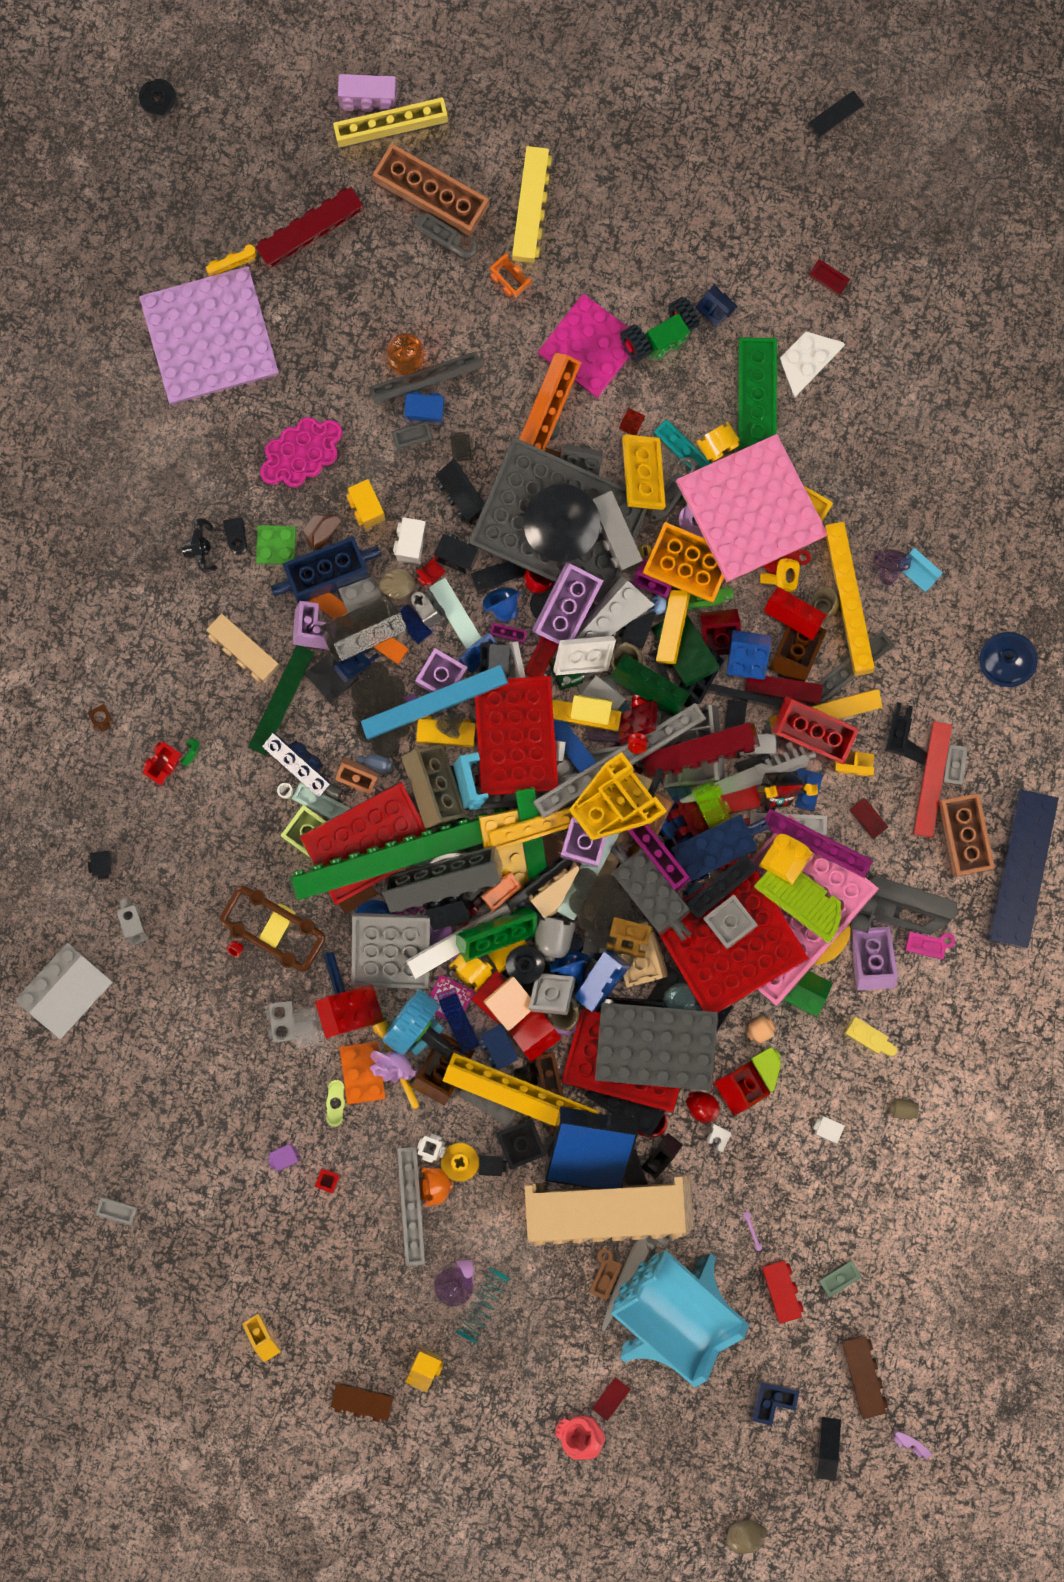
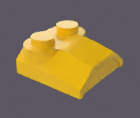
[759,834,813,886]

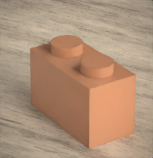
[335,757,379,794]

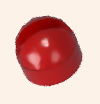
[226,940,243,958]

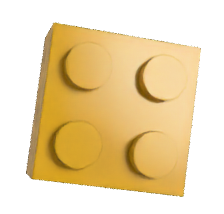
[346,479,386,530]

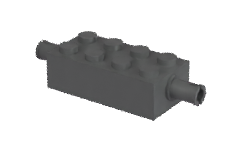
[611,843,692,941]

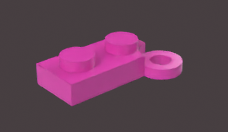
[905,932,955,960]

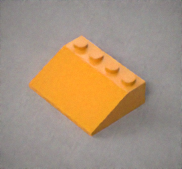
[643,522,724,603]

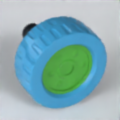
[382,990,455,1058]

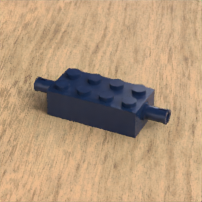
[270,536,381,603]
[671,814,770,883]

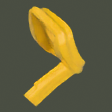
[760,558,800,592]

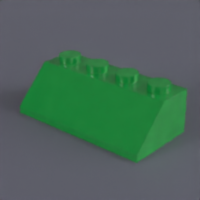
[456,907,537,963]
[782,971,833,1017]

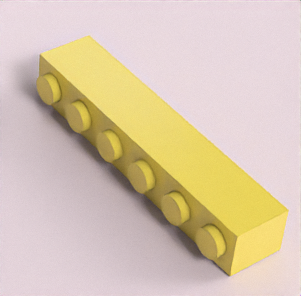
[333,97,448,148]
[512,146,552,264]

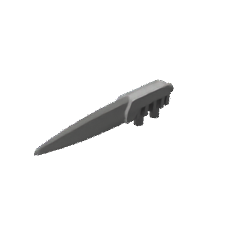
[680,741,816,803]
[602,1235,669,1332]

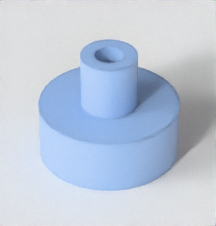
[648,595,667,616]

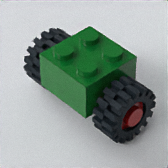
[620,297,700,362]

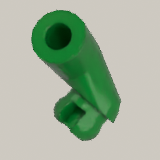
[180,738,200,767]

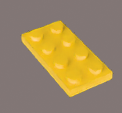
[622,434,666,510]
[479,809,529,886]

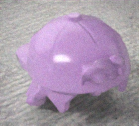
[370,1051,418,1083]

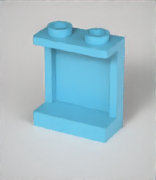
[453,752,489,810]

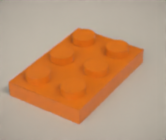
[340,1041,386,1105]

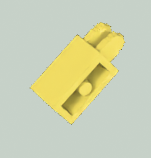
[844,1017,898,1057]

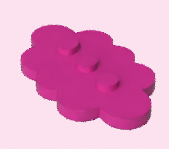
[260,417,342,488]

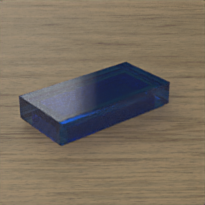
[394,604,433,645]

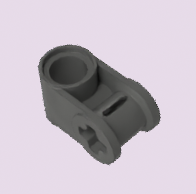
[411,590,446,627]

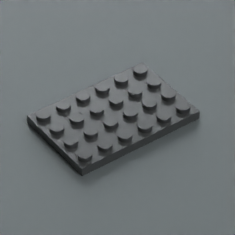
[595,1003,718,1091]

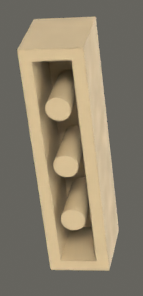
[206,613,280,683]

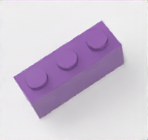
[267,1143,302,1171]

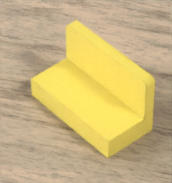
[570,694,613,725]

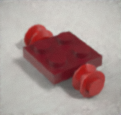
[619,694,658,754]

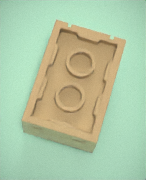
[613,921,669,988]

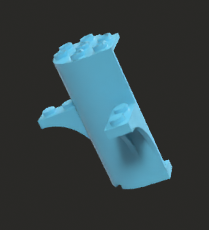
[610,1250,750,1387]

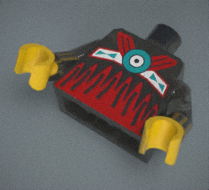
[756,771,818,811]

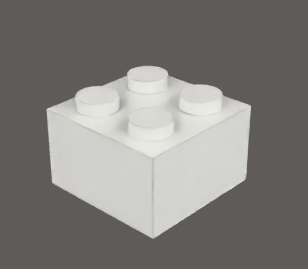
[393,517,427,565]

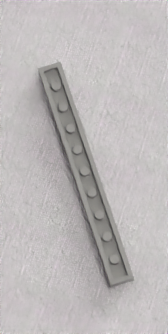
[533,703,706,819]

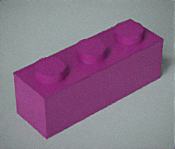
[490,623,527,644]

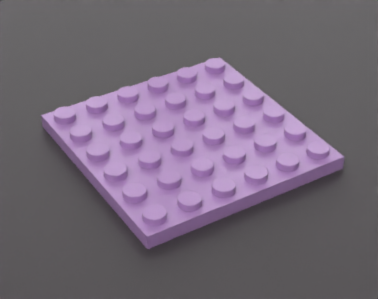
[139,266,279,405]

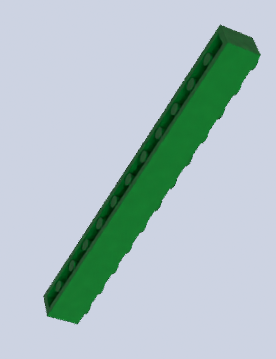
[289,807,510,900]

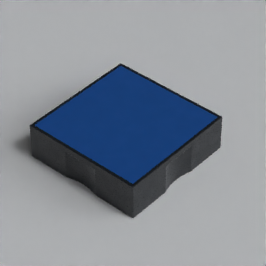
[545,1106,638,1189]

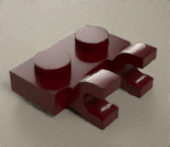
[667,801,710,839]

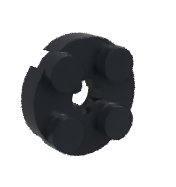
[139,79,177,118]

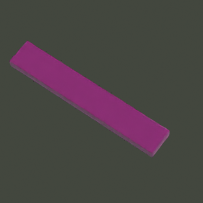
[761,809,874,879]

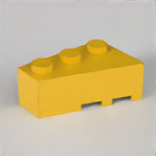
[405,1347,444,1393]

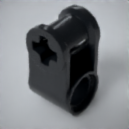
[223,517,247,555]

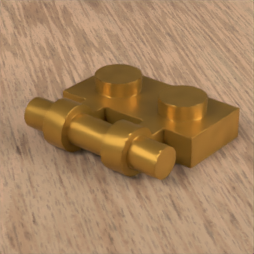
[606,917,652,959]

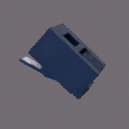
[695,284,738,327]

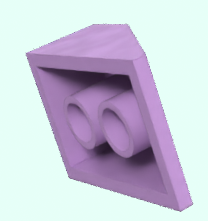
[851,927,898,990]

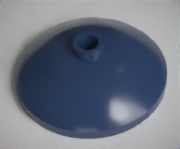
[979,632,1038,687]

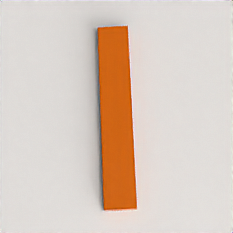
[308,592,409,665]

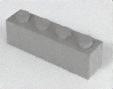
[593,491,643,571]

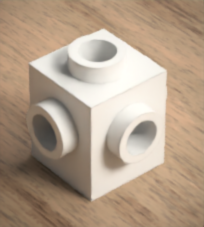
[417,1133,447,1163]

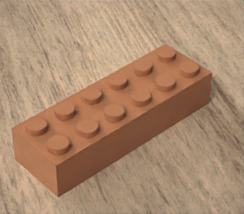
[372,143,489,237]

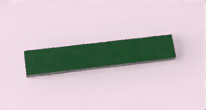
[248,645,315,756]

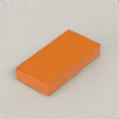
[480,871,522,911]

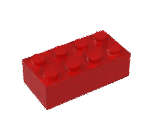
[770,696,860,764]

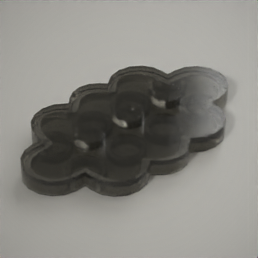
[351,662,410,757]
[569,868,640,954]

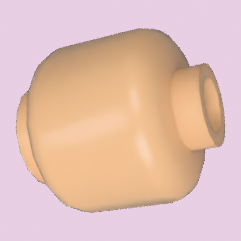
[746,1015,776,1044]

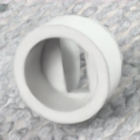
[277,783,293,799]

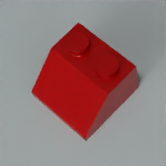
[714,1061,770,1116]

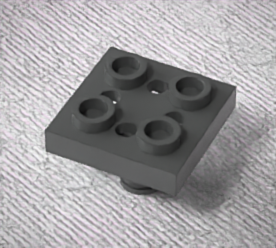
[563,444,603,476]

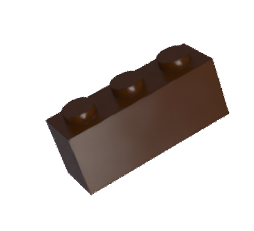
[331,1382,394,1423]

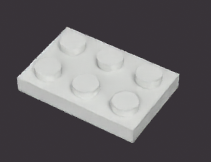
[553,636,616,675]

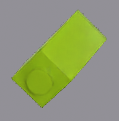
[750,1047,782,1092]

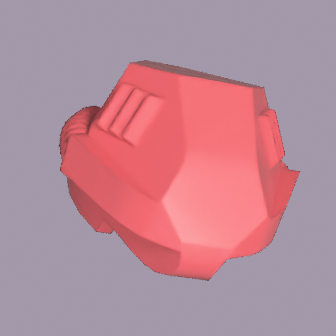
[555,1416,606,1460]

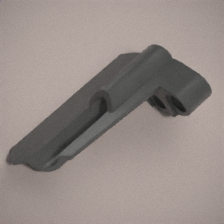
[850,875,959,934]

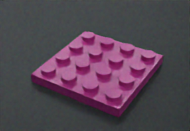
[537,294,629,399]

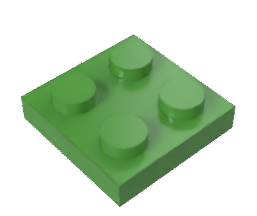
[256,525,296,565]

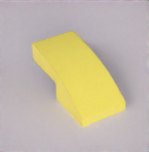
[259,903,296,948]

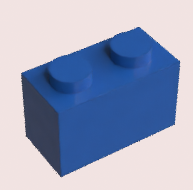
[404,391,444,423]

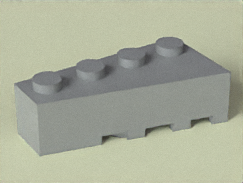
[575,576,654,639]

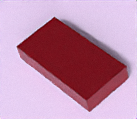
[808,259,850,296]
[849,798,888,839]
[592,1377,631,1421]

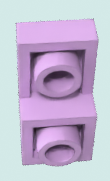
[893,1430,932,1460]

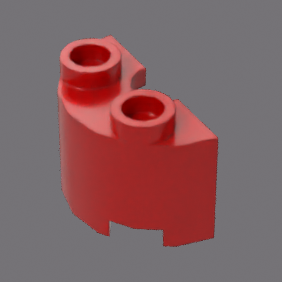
[142,741,182,786]

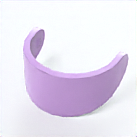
[456,1259,474,1289]

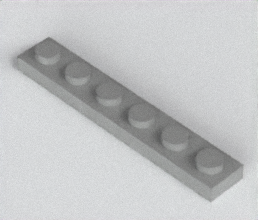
[397,1147,425,1266]

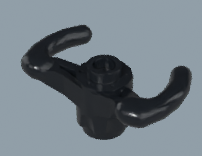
[182,518,217,574]

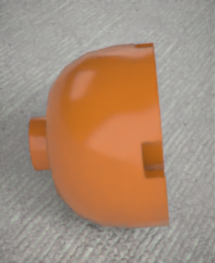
[420,1168,453,1206]

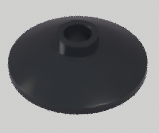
[506,945,545,984]

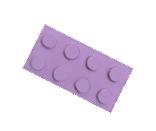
[532,562,603,644]

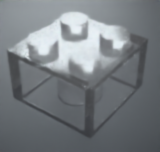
[292,1007,325,1049]

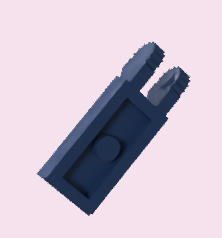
[333,644,380,683]

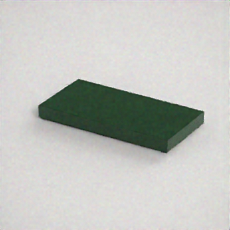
[651,613,720,687]

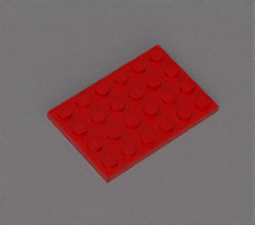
[475,676,558,796]
[299,782,426,905]
[561,1008,680,1113]

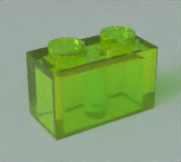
[691,780,731,828]

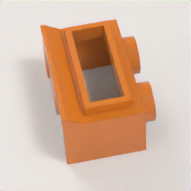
[489,253,532,299]

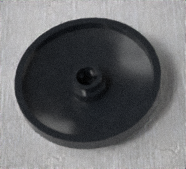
[523,484,601,562]

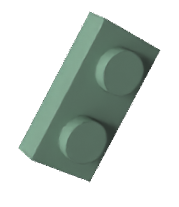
[818,1260,862,1298]

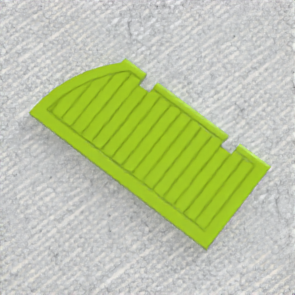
[754,871,842,944]

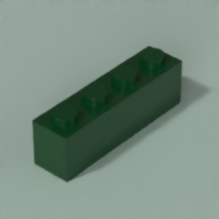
[610,654,690,716]

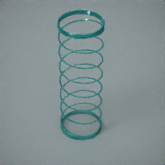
[456,1267,511,1344]

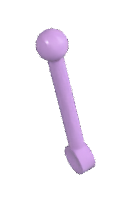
[743,1212,762,1251]

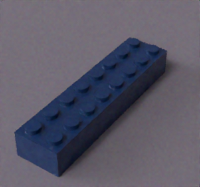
[987,789,1059,949]

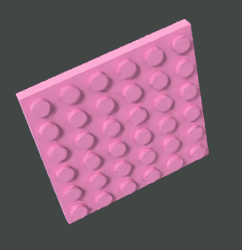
[676,434,827,583]

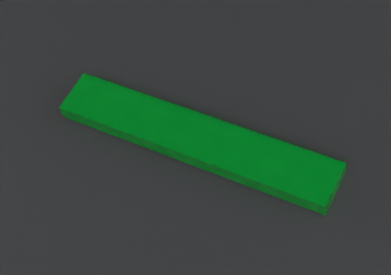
[515,787,546,880]

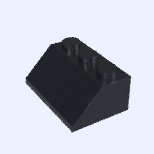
[435,458,484,525]

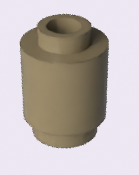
[889,1098,919,1120]

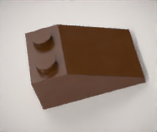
[769,626,827,682]
[411,1032,475,1105]

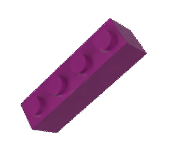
[628,824,692,892]

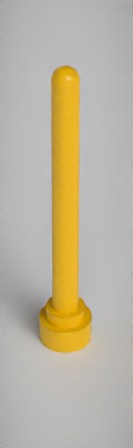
[372,1021,419,1109]

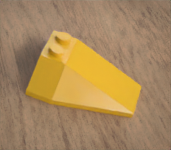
[569,752,667,841]

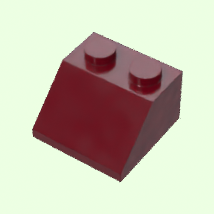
[700,609,741,655]

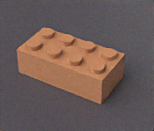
[939,793,995,877]

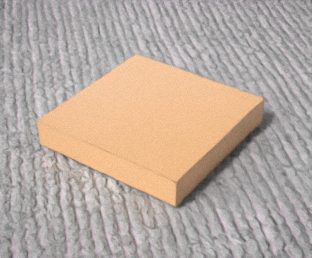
[483,976,531,1031]

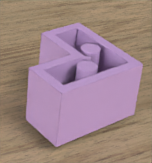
[293,601,336,650]

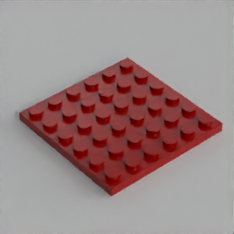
[658,872,809,1013]

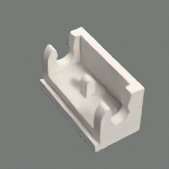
[707,1124,732,1152]

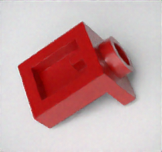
[416,558,446,587]

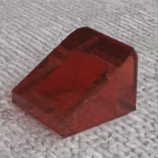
[619,408,646,435]

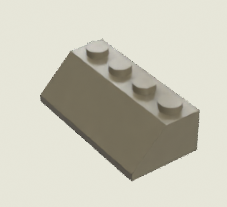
[401,744,467,829]

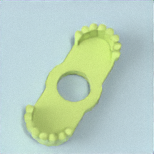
[326,1080,345,1127]

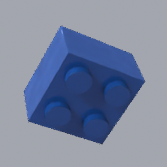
[727,630,771,680]

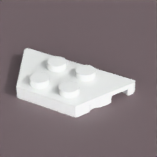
[780,332,845,398]

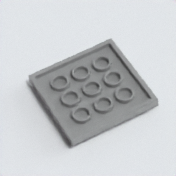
[351,913,430,989]

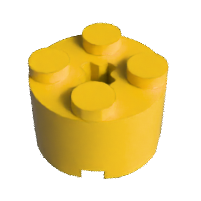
[696,421,740,463]
[448,953,493,992]

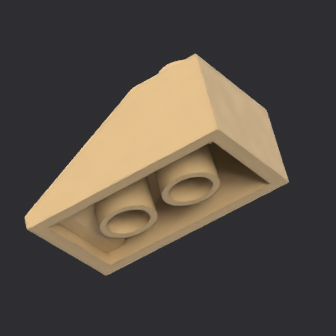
[528,861,579,918]

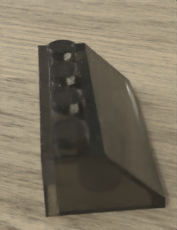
[319,595,408,662]

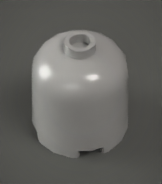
[534,914,576,961]

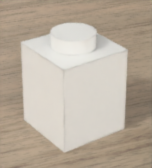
[813,1116,845,1144]

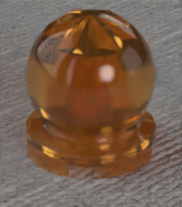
[386,333,424,375]

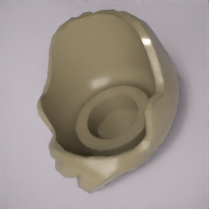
[807,587,839,618]

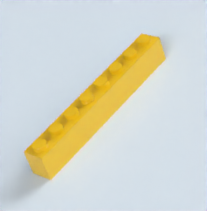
[825,522,875,676]
[443,1053,599,1126]

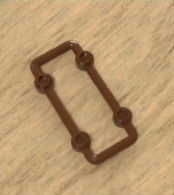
[220,886,326,972]

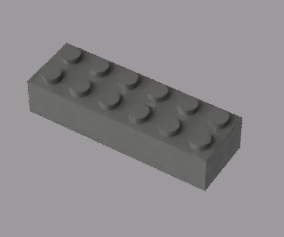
[383,846,503,913]

